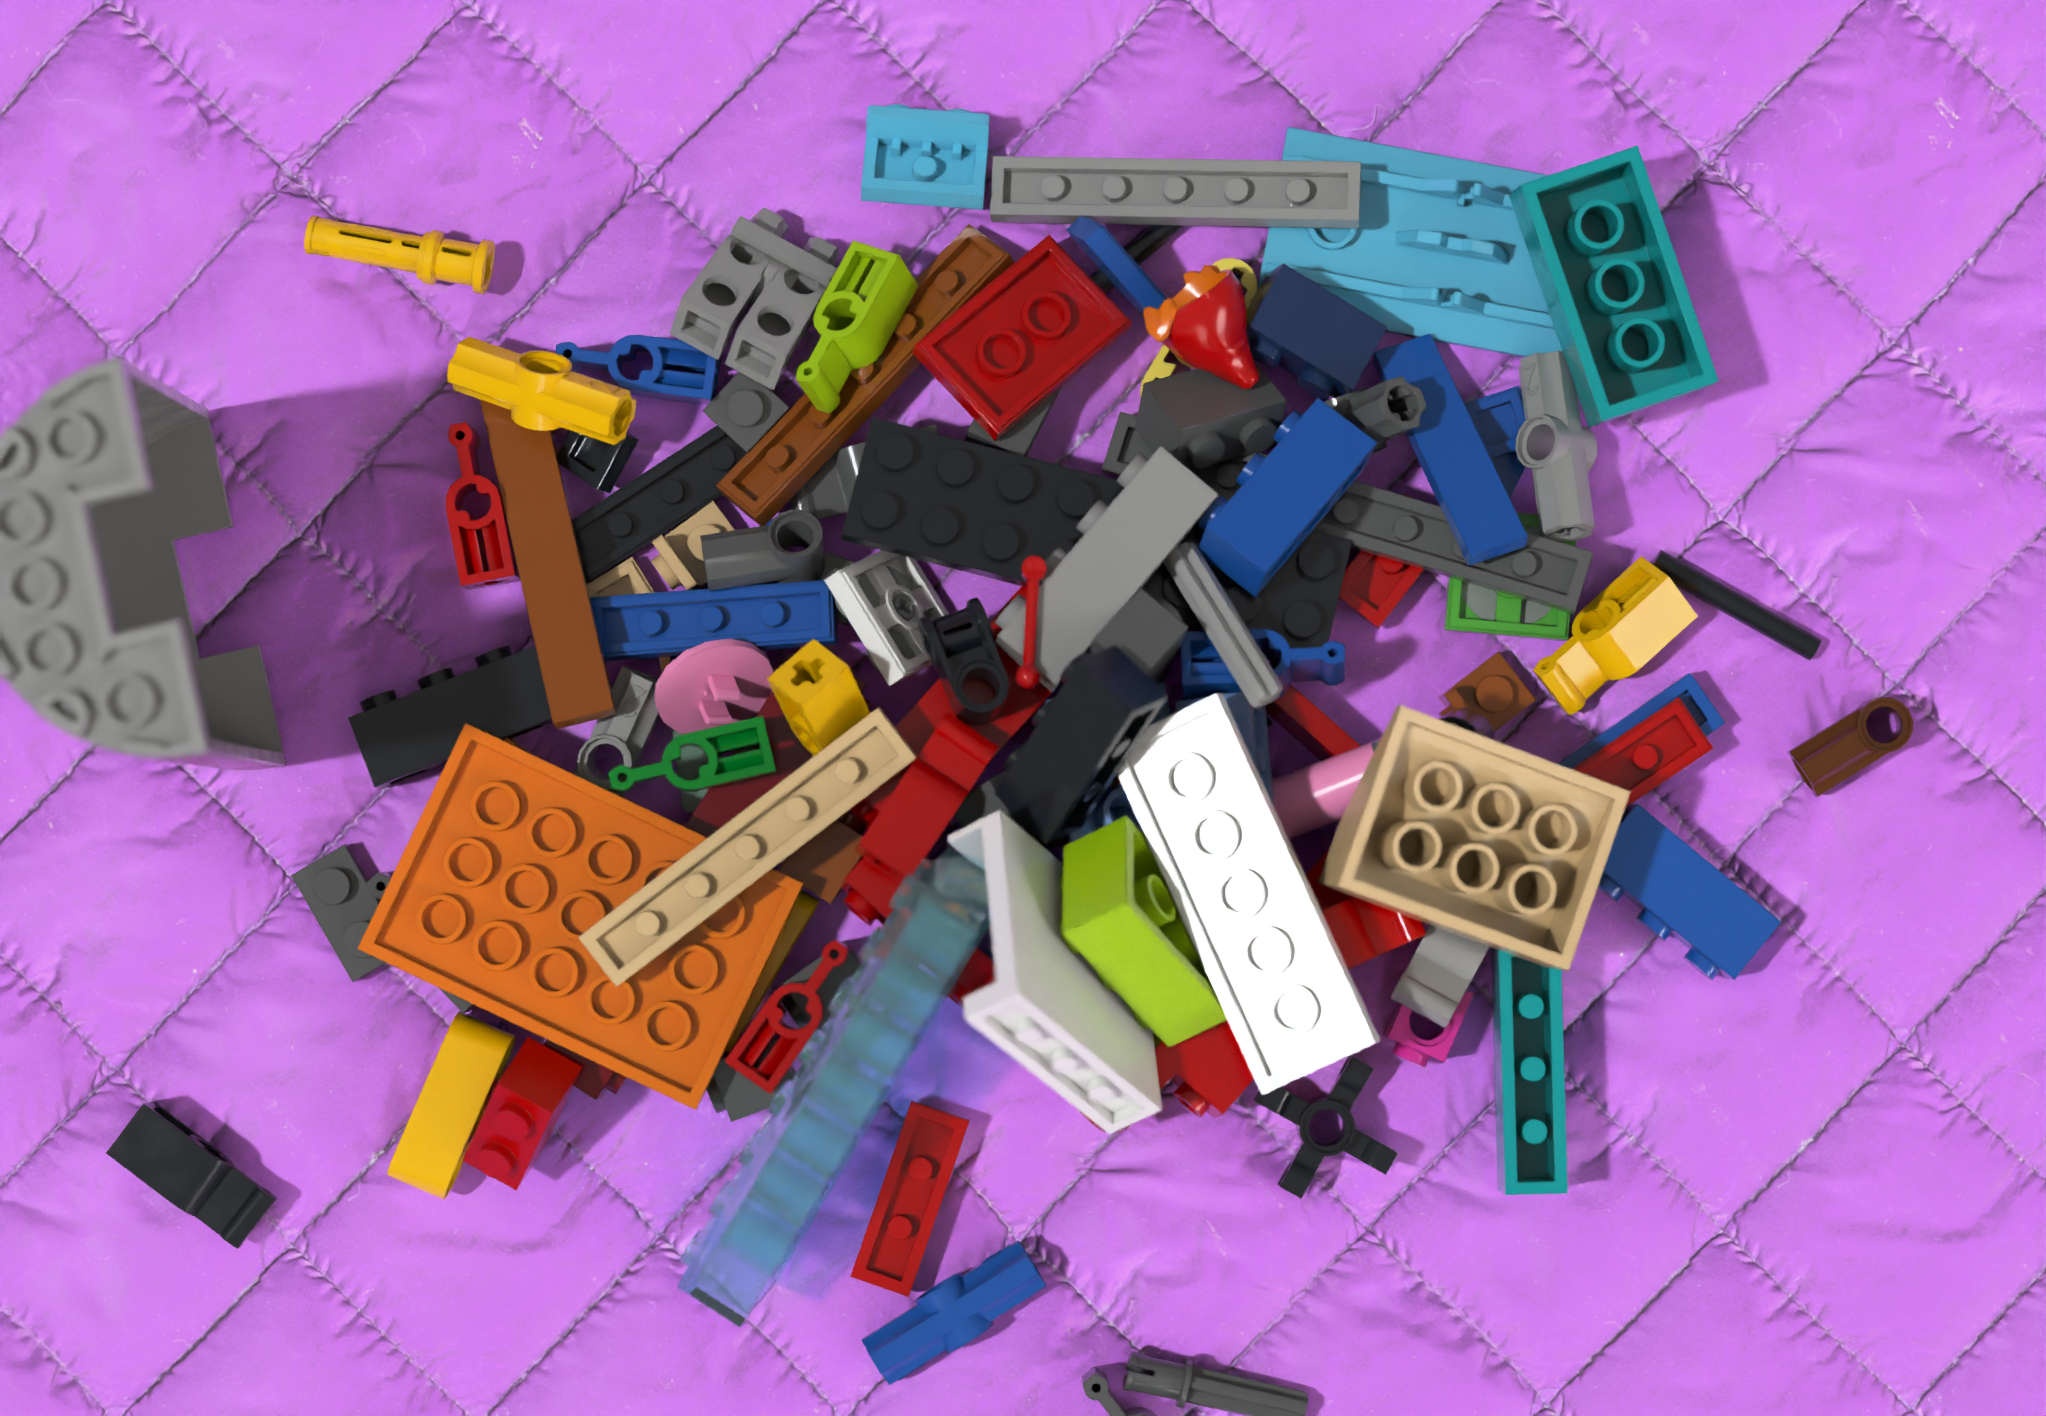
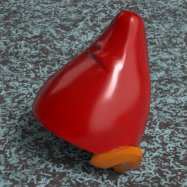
[1143,265,1259,389]

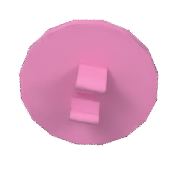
[654,639,774,734]

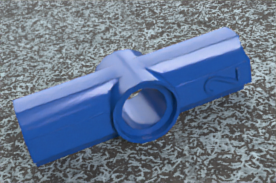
[861,1240,1047,1385]

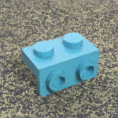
[861,104,990,210]

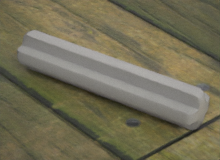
[1164,541,1283,708]

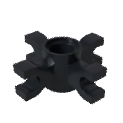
[1254,1055,1398,1199]

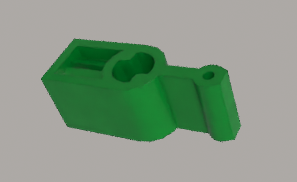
[608,716,776,792]

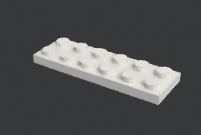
[1117,694,1380,1094]

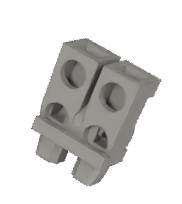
[669,208,839,391]

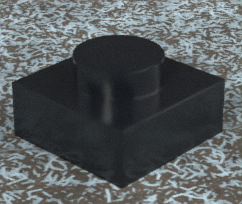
[557,430,639,493]

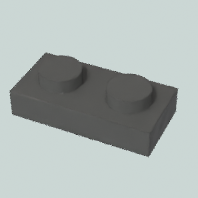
[291,844,386,982]

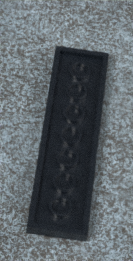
[841,417,1352,648]

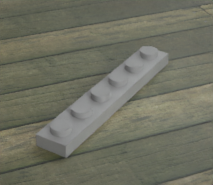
[990,156,1361,228]

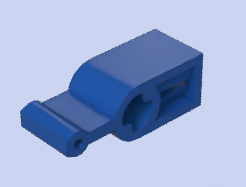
[555,335,722,405]
[1181,629,1345,701]

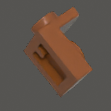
[1439,651,1536,733]

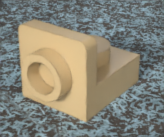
[651,501,735,590]

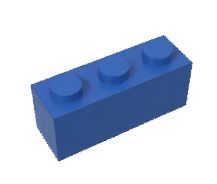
[1198,398,1377,597]
[1598,804,1781,981]

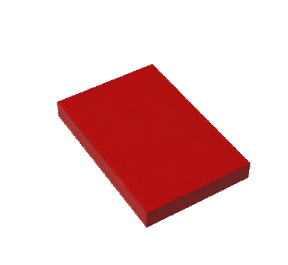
[912,235,1132,441]

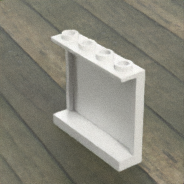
[948,810,1162,1134]

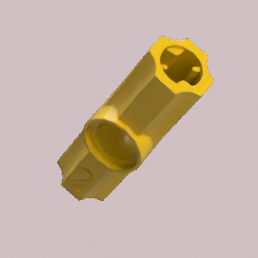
[447,337,636,445]

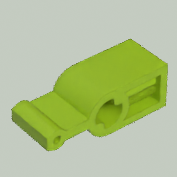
[796,241,919,414]

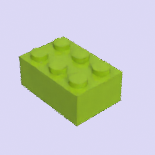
[1059,816,1228,1048]

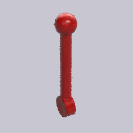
[1016,556,1047,689]

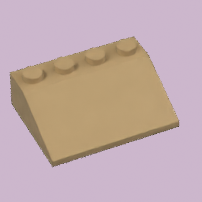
[1318,705,1630,971]

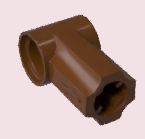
[1788,697,1913,797]

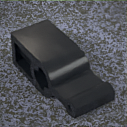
[106,1101,277,1249]

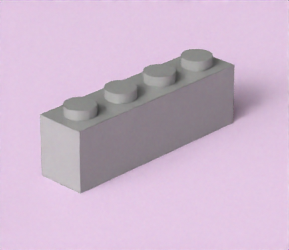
[995,446,1218,693]

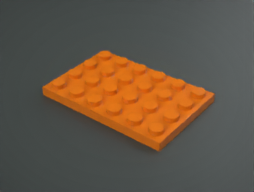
[357,723,804,1110]

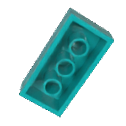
[1509,145,1719,428]

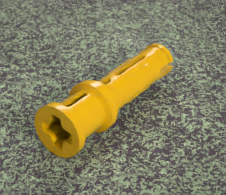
[304,215,495,295]

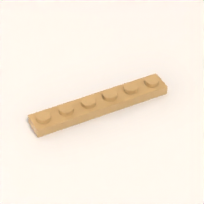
[578,707,917,987]

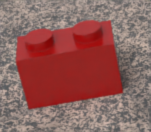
[462,1037,582,1191]

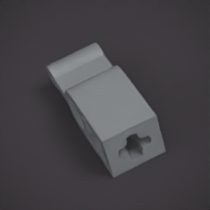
[1390,925,1490,1028]

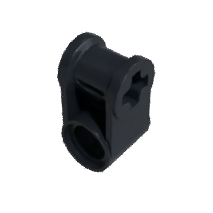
[917,597,1009,725]

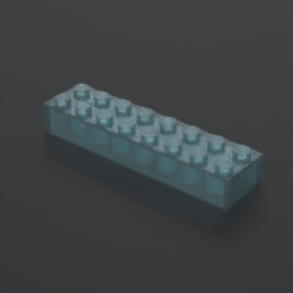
[677,847,991,1327]

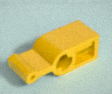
[1533,556,1698,715]
[767,638,870,757]

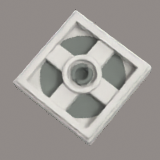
[824,550,949,686]

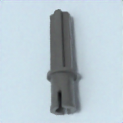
[1123,1351,1308,1416]

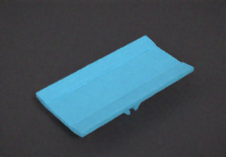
[1257,127,1562,358]

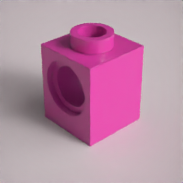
[1383,991,1474,1068]

